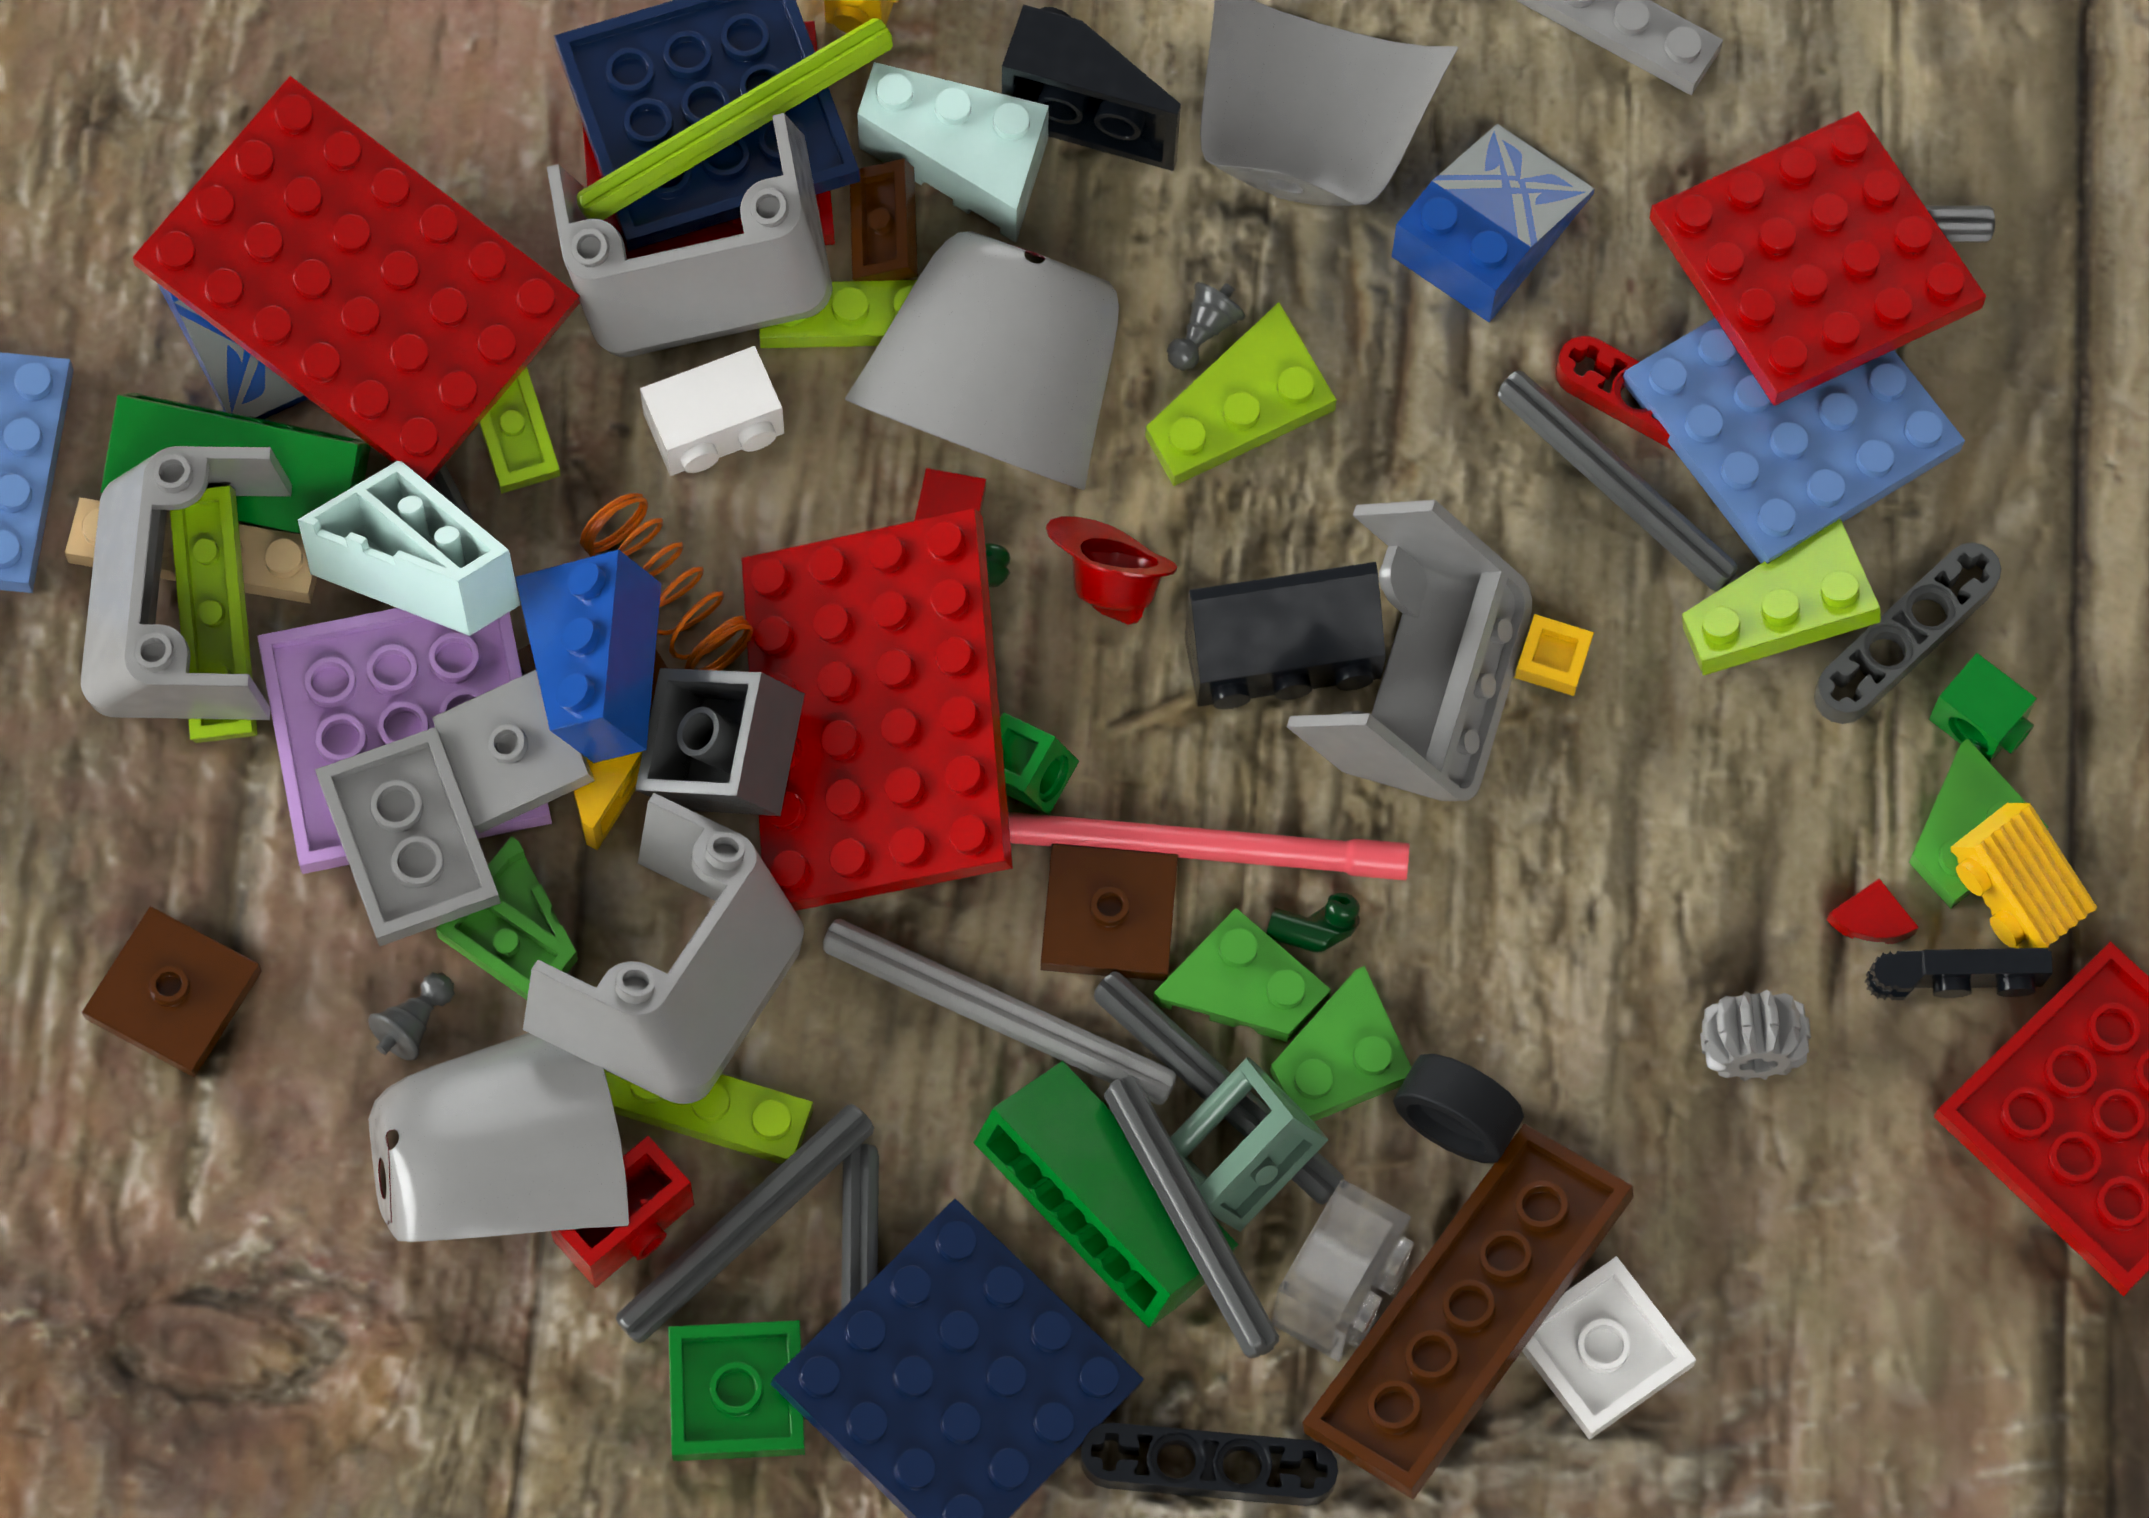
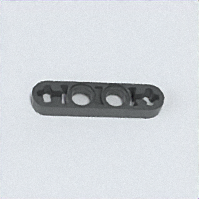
[1814,542,2002,724]

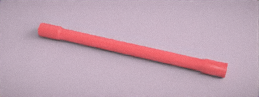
[1008,812,1410,881]

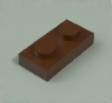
[850,158,918,281]

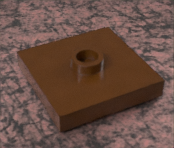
[1040,844,1178,981]
[82,906,262,1078]

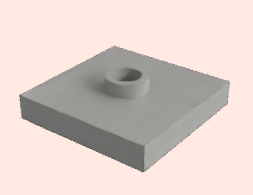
[432,670,595,833]

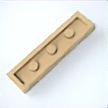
[65,497,317,604]

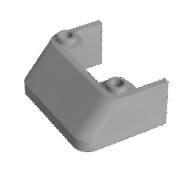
[547,113,832,357]
[81,446,292,720]
[1287,500,1532,801]
[523,793,804,1104]

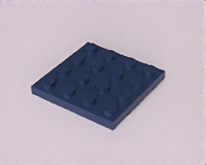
[554,0,860,251]
[771,1199,1144,1518]

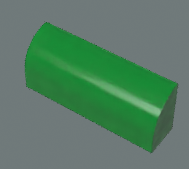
[100,393,371,534]
[973,1060,1239,1328]

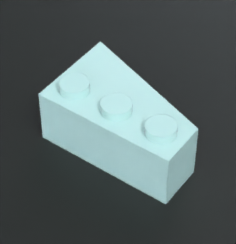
[857,62,1049,243]
[298,461,520,636]

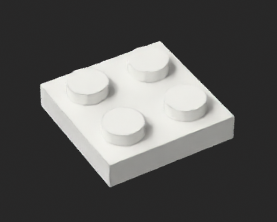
[1522,1256,1696,1440]

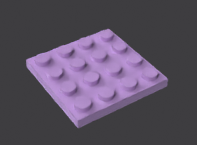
[257,608,552,874]

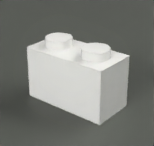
[640,346,784,476]

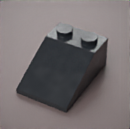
[1002,4,1181,171]

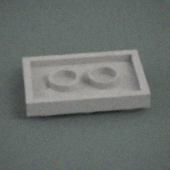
[315,727,501,947]

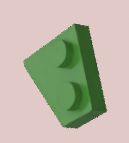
[1909,739,2049,909]
[436,836,578,1000]
[1153,908,1331,1042]
[1270,966,1412,1121]

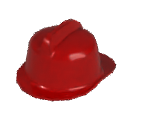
[1046,516,1177,625]

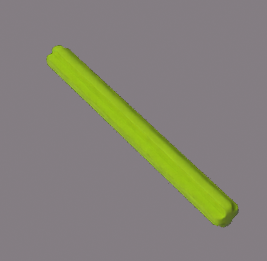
[576,18,893,220]

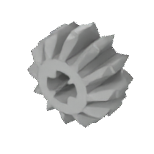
[1700,990,1811,1081]

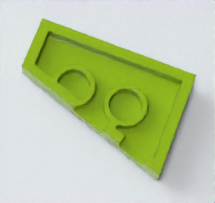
[1145,302,1337,486]
[1682,519,1881,676]

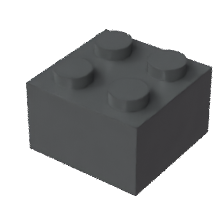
[635,668,805,816]

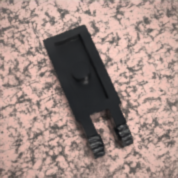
[1865,948,2053,1000]

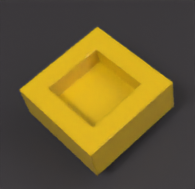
[1514,614,1594,696]

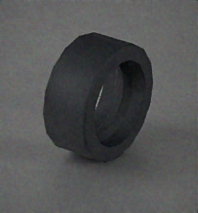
[1393,1054,1524,1163]

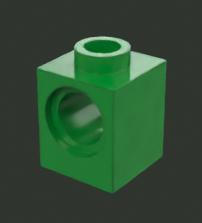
[1929,653,2037,763]
[1000,712,1079,815]

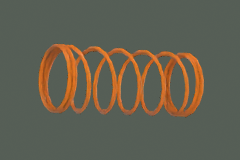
[580,493,753,671]

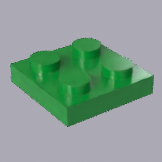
[668,1320,805,1461]

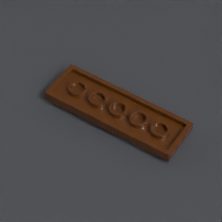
[1302,1124,1634,1500]

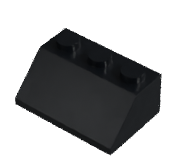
[1185,562,1386,709]

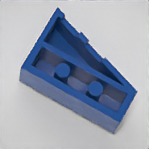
[515,549,662,763]

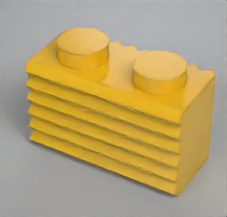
[1951,803,2097,948]

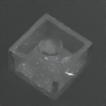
[1272,1179,1414,1362]

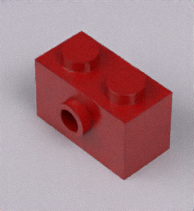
[551,1136,695,1288]

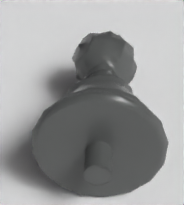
[1167,282,1245,371]
[368,972,455,1061]

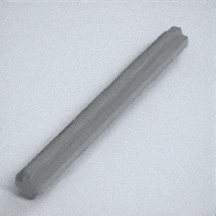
[823,919,1176,1105]

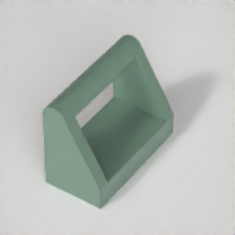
[1170,1057,1329,1232]

